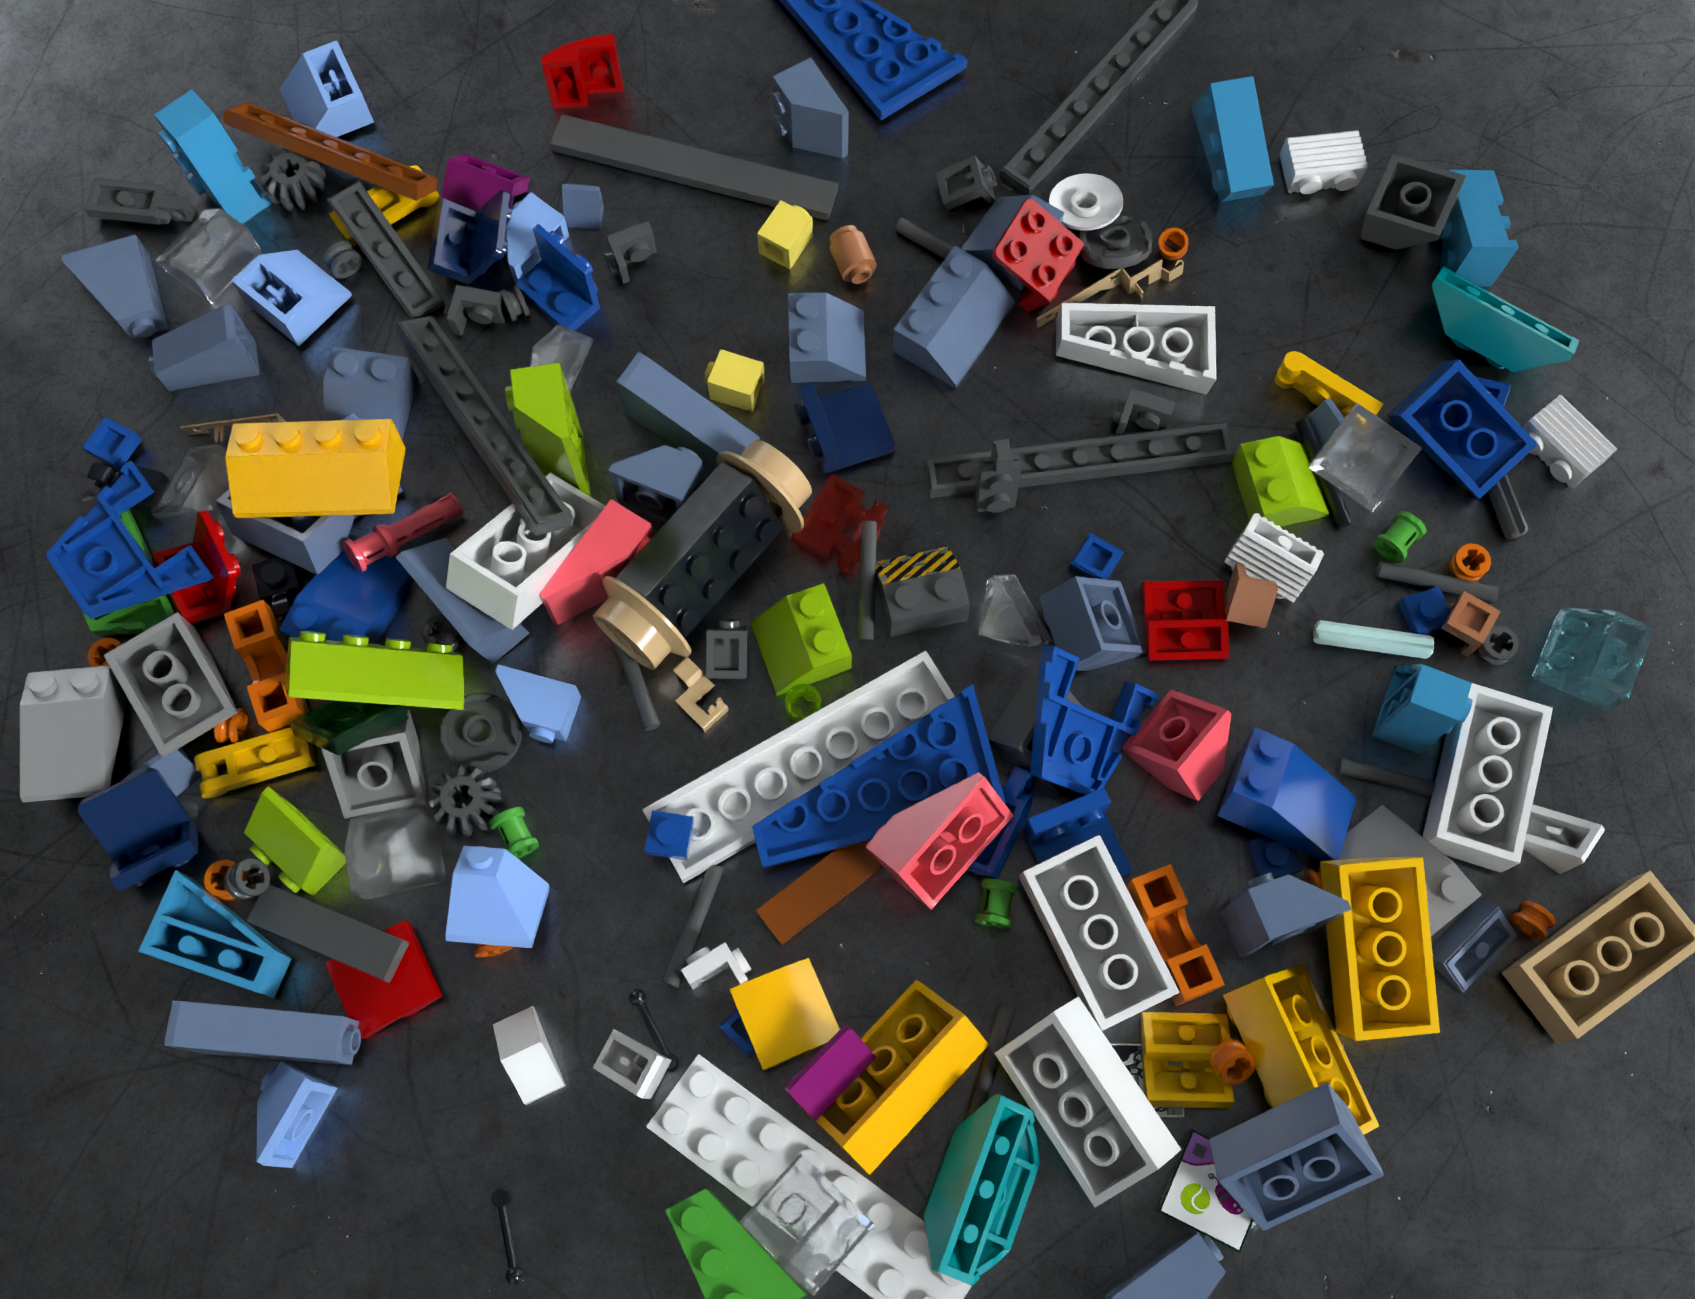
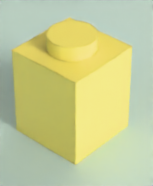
[757,200,813,270]
[704,349,765,412]

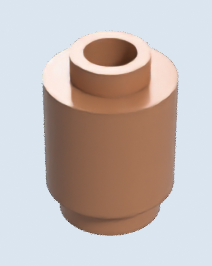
[829,225,877,284]

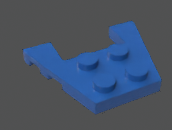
[45,461,214,619]
[1030,644,1159,796]

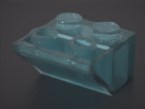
[1532,607,1655,712]

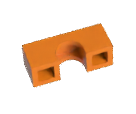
[224,600,313,733]
[1126,864,1225,1007]

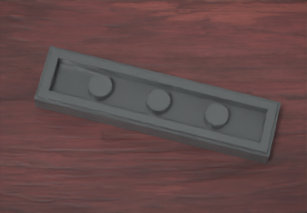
[327,181,445,320]
[246,884,409,983]

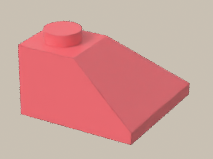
[1121,690,1231,801]

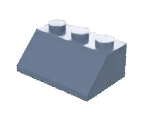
[892,246,1015,389]
[216,489,355,575]
[395,538,529,664]
[1220,873,1351,959]
[1209,1082,1384,1231]

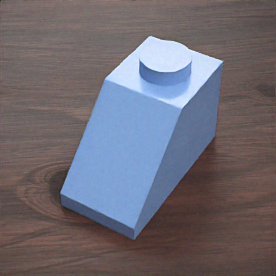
[506,192,570,283]
[495,664,581,743]

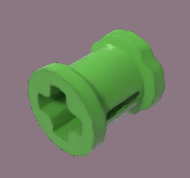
[1373,511,1427,563]
[488,807,539,859]
[974,878,1018,929]

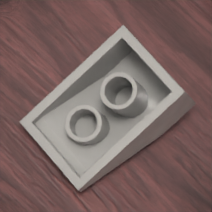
[104,612,238,757]
[20,665,128,803]
[1339,804,1482,936]

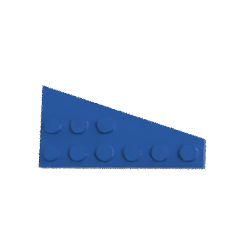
[779,0,968,120]
[752,684,1006,868]

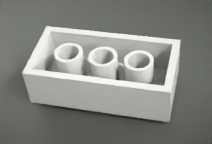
[446,473,605,630]
[1422,683,1553,873]
[1018,835,1180,1031]
[994,996,1181,1207]

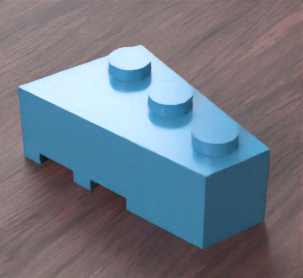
[1191,76,1274,202]
[154,89,272,228]
[1439,169,1519,287]
[1372,664,1473,754]
[138,870,292,999]

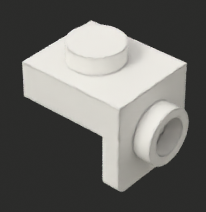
[681,942,751,990]

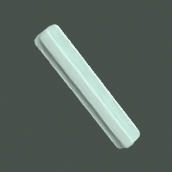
[1313,620,1434,659]

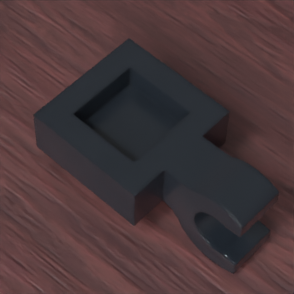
[87,463,168,513]
[251,556,303,623]

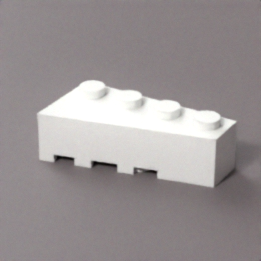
[1056,303,1217,395]

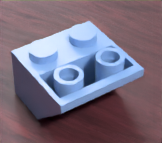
[279,40,374,137]
[231,250,352,346]

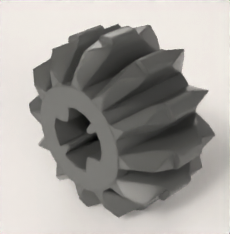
[260,147,326,212]
[428,765,501,837]

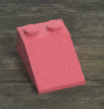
[539,499,654,625]
[866,772,1014,910]

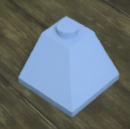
[445,846,549,948]
[256,1061,338,1168]

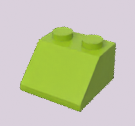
[1231,436,1329,527]
[750,583,852,696]
[244,786,350,896]

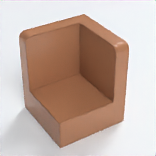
[1224,562,1278,628]
[1441,591,1501,658]

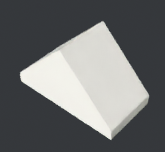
[1523,805,1605,874]
[493,1006,566,1105]
[593,1029,672,1099]

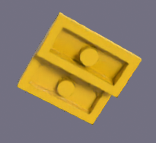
[730,958,840,1071]
[1141,1012,1235,1109]

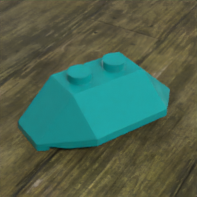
[1432,266,1580,372]
[924,1094,1040,1286]

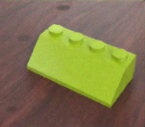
[505,362,592,498]
[284,631,464,710]

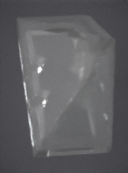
[530,325,593,392]
[979,574,1052,648]

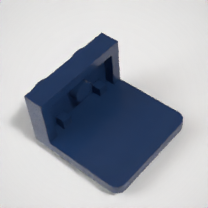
[428,189,512,285]
[794,383,895,474]
[78,768,198,892]

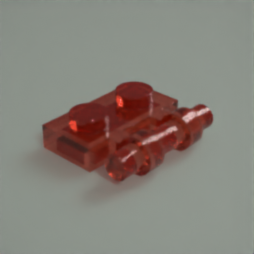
[792,474,888,573]

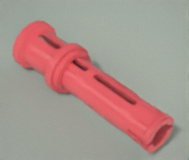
[343,493,463,573]

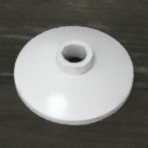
[1049,173,1123,230]

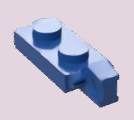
[967,766,1035,879]

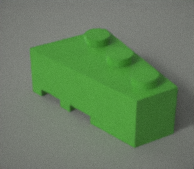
[665,1189,807,1299]

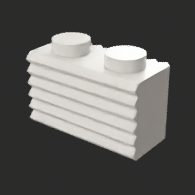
[1279,130,1368,194]
[1523,395,1617,489]
[1224,513,1324,603]

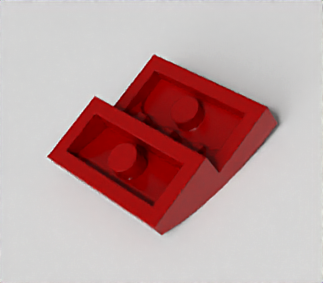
[541,34,623,109]
[1141,580,1229,661]
[325,921,442,1039]

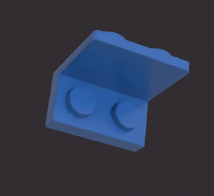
[516,224,600,336]
[1022,788,1132,878]

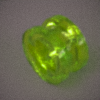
[785,684,822,723]

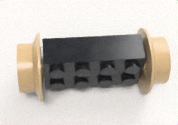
[593,440,812,670]

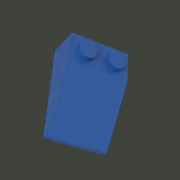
[1387,360,1538,499]
[279,550,414,645]
[1217,727,1357,861]

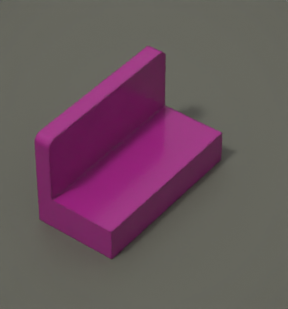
[441,153,530,212]
[785,1025,877,1121]

